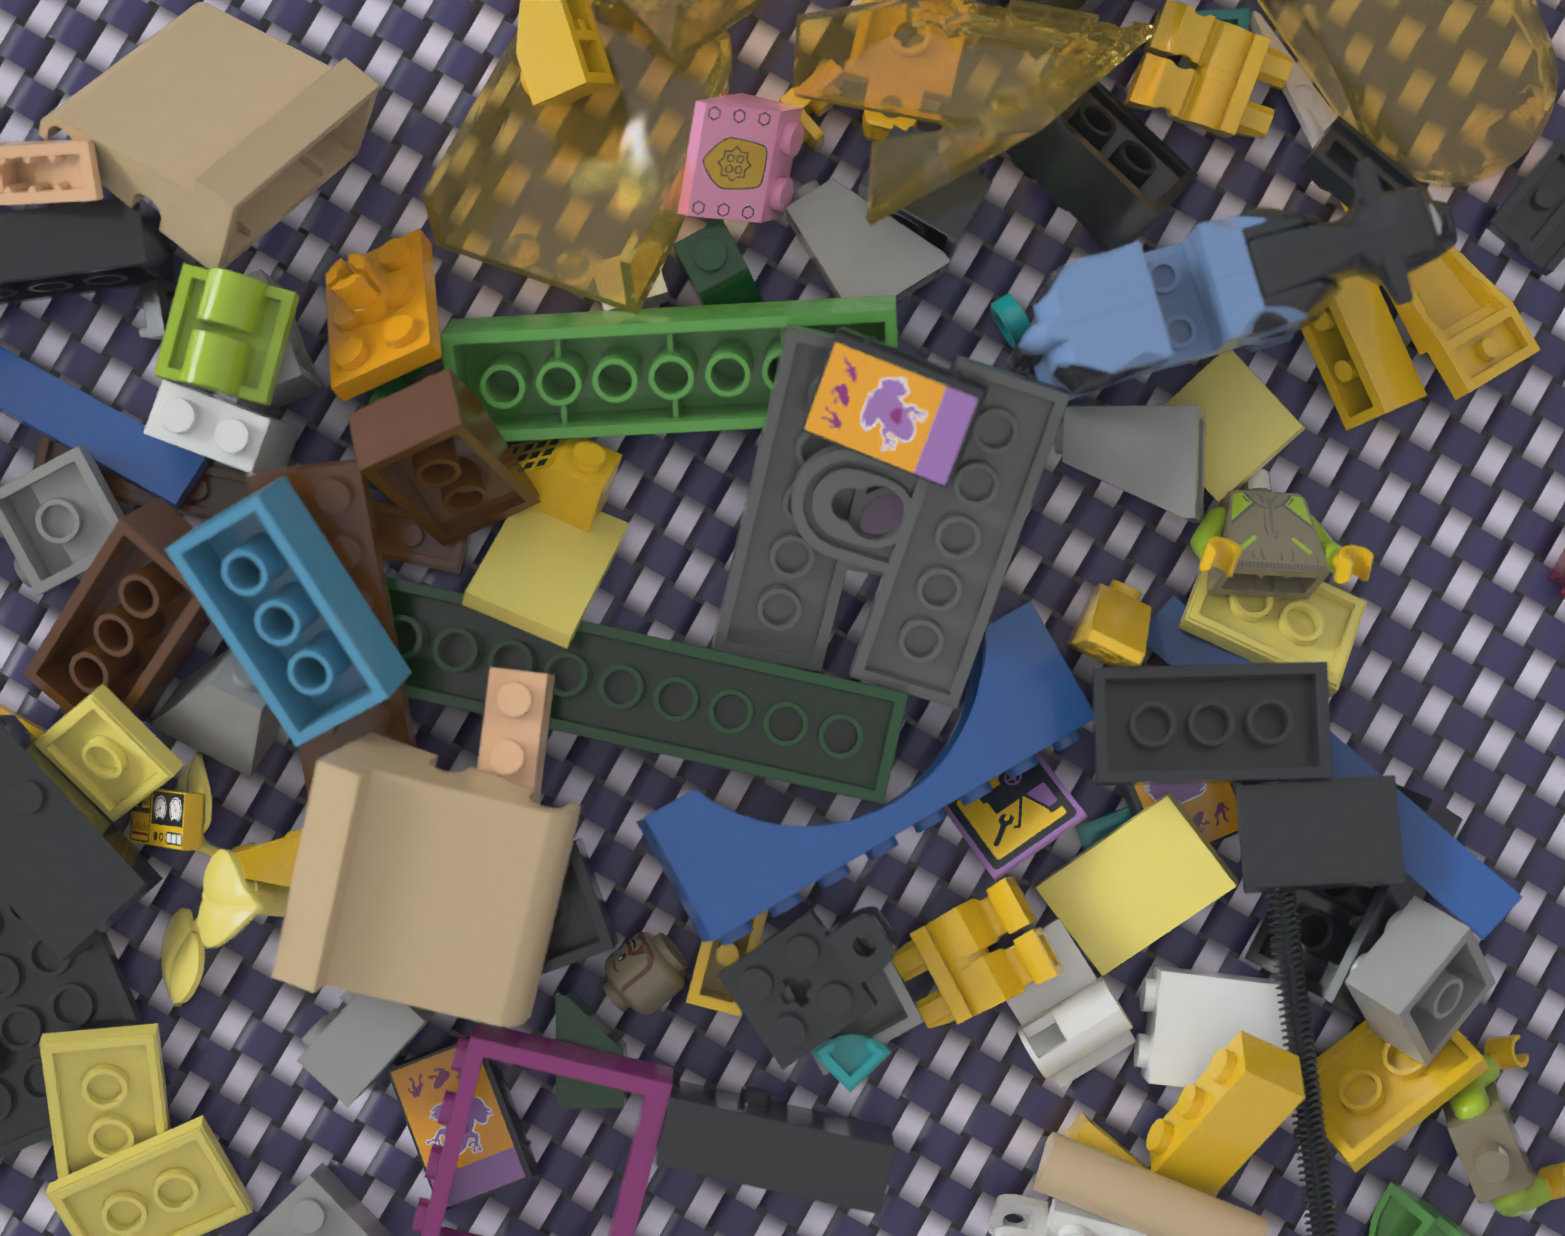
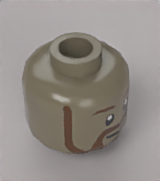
[603,932,688,1015]

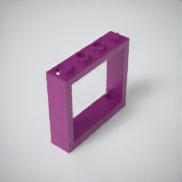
[411,1021,674,1236]

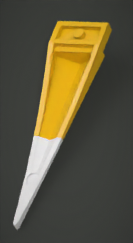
[1249,10,1541,400]

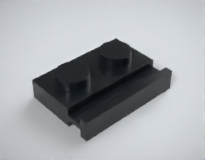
[1300,115,1424,208]
[1484,138,1565,276]

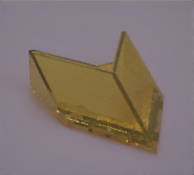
[793,0,1155,226]

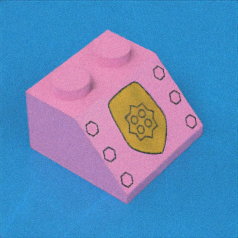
[677,93,804,223]

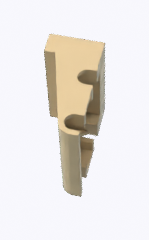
[38,2,380,269]
[272,732,581,1027]

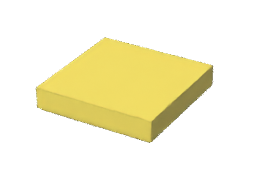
[1165,350,1305,503]
[34,684,184,822]

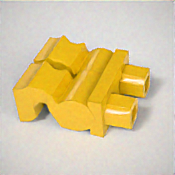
[1124,0,1294,139]
[892,876,1065,1029]

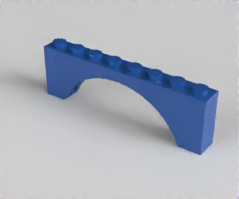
[637,601,1093,946]

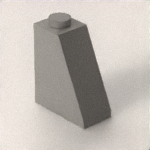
[785,178,950,303]
[1054,405,1206,523]
[152,648,280,777]

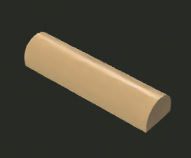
[1033,1132,1268,1236]

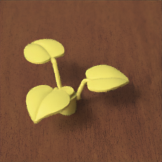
[161,752,291,1007]

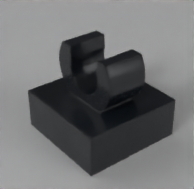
[134,279,179,340]

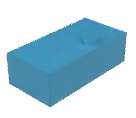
[165,475,412,747]

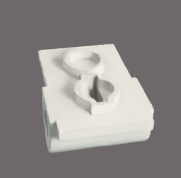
[1006,918,1137,1087]

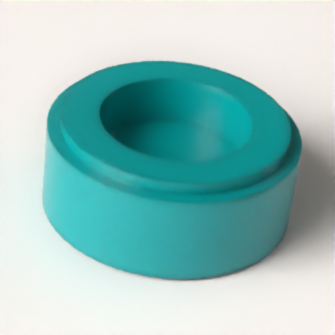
[990,293,1032,349]

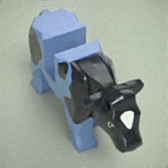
[1007,159,1457,406]

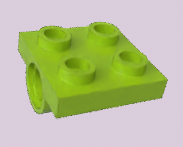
[154,263,300,406]

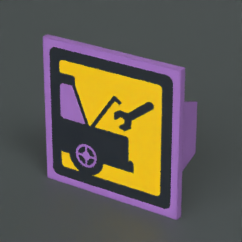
[943,752,1088,881]

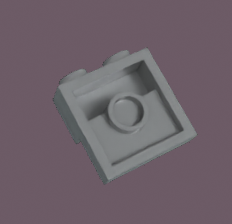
[0,444,125,596]

